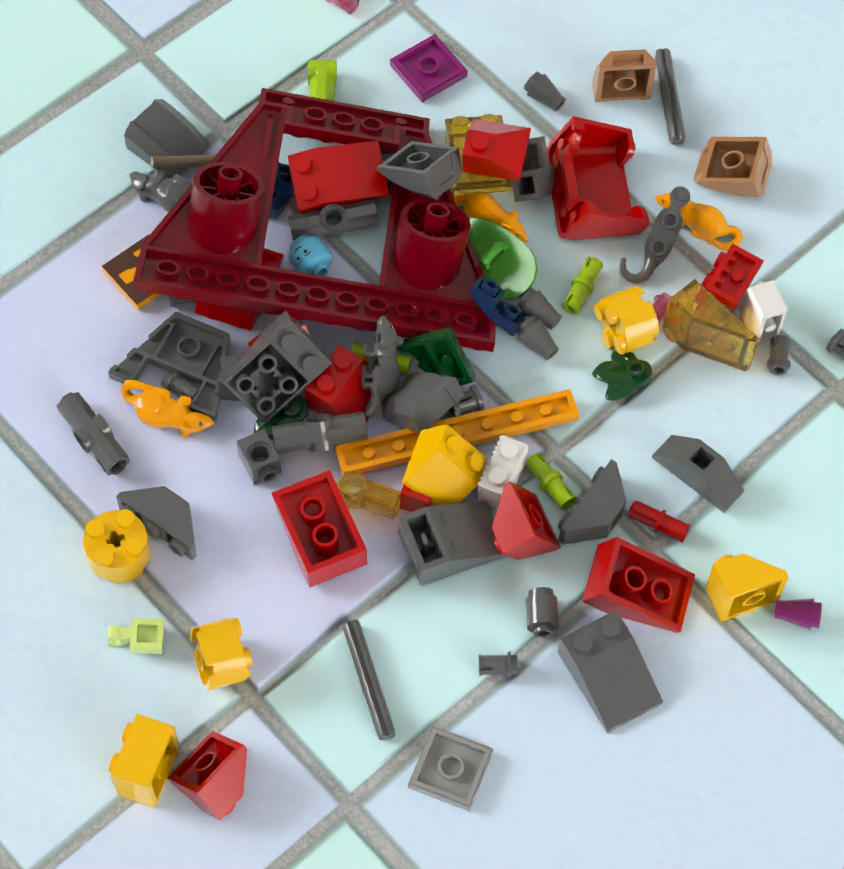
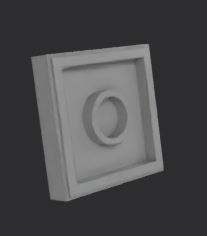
[408,726,493,812]

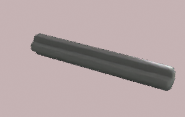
[655,48,685,145]
[343,619,395,740]

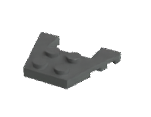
[108,312,230,422]

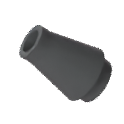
[524,71,566,112]
[517,288,562,330]
[516,316,559,361]

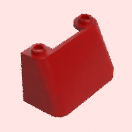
[547,116,649,240]

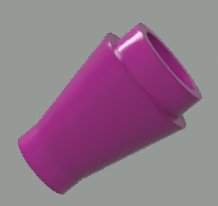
[774,598,822,630]

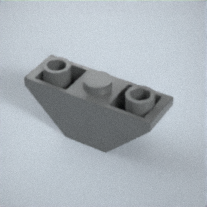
[652,435,744,513]
[558,459,626,545]
[116,486,197,560]

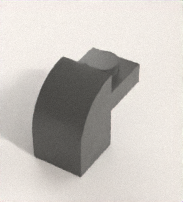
[511,136,554,202]

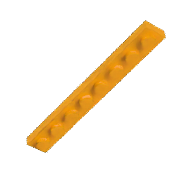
[335,389,579,478]

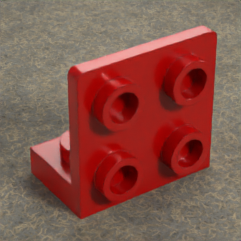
[693,243,764,318]

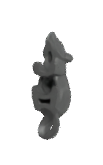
[129,168,192,212]
[361,315,404,417]

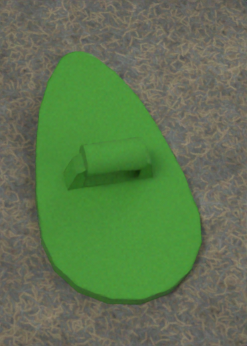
[469,218,538,300]

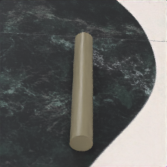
[151,155,215,168]

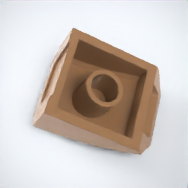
[592,49,656,102]
[693,137,772,197]

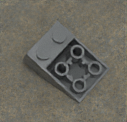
[223,311,332,425]
[398,500,506,586]

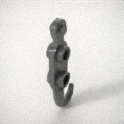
[619,186,690,284]

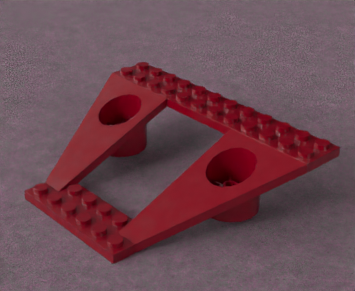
[132,88,496,352]

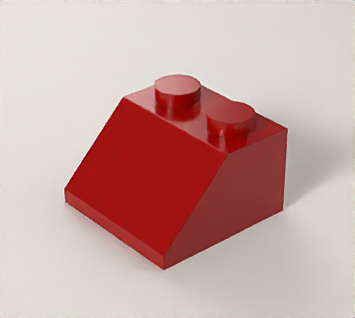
[305,344,371,422]

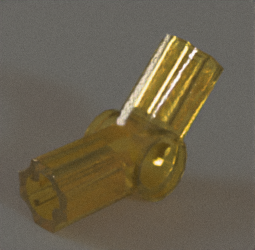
[336,471,401,519]

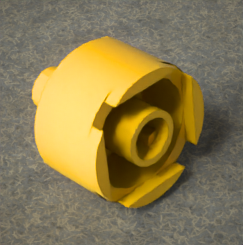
[594,286,659,355]
[83,509,151,584]
[190,617,252,691]

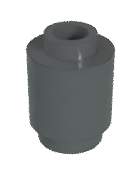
[525,587,559,637]

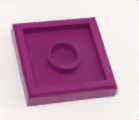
[390,34,468,102]

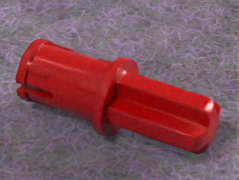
[628,501,691,543]

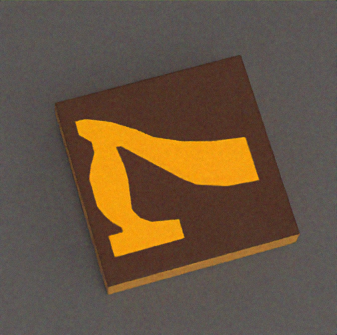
[102,234,160,310]

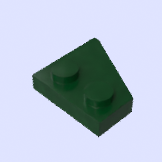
[397,327,476,386]

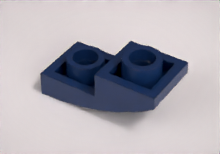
[269,162,295,220]
[470,276,526,336]

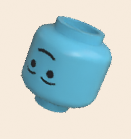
[288,235,332,276]

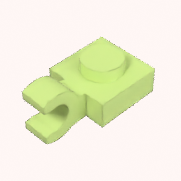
[107,618,165,654]

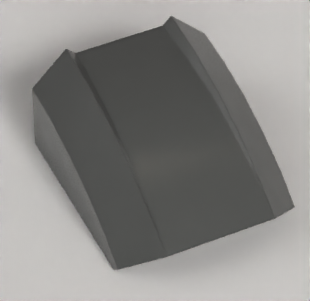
[124,99,209,178]
[376,141,462,200]
[382,372,465,434]

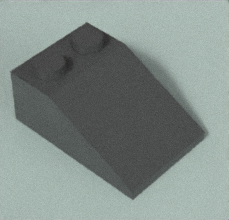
[558,610,663,733]

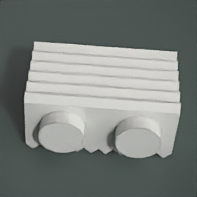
[739,280,788,347]
[476,435,529,510]

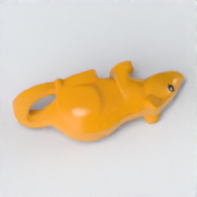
[452,190,528,242]
[655,193,743,251]
[121,380,214,438]

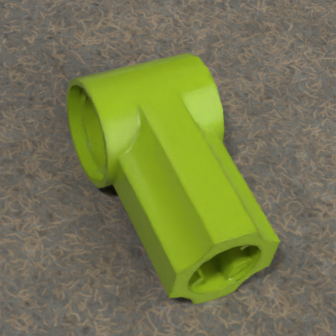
[308,60,337,101]

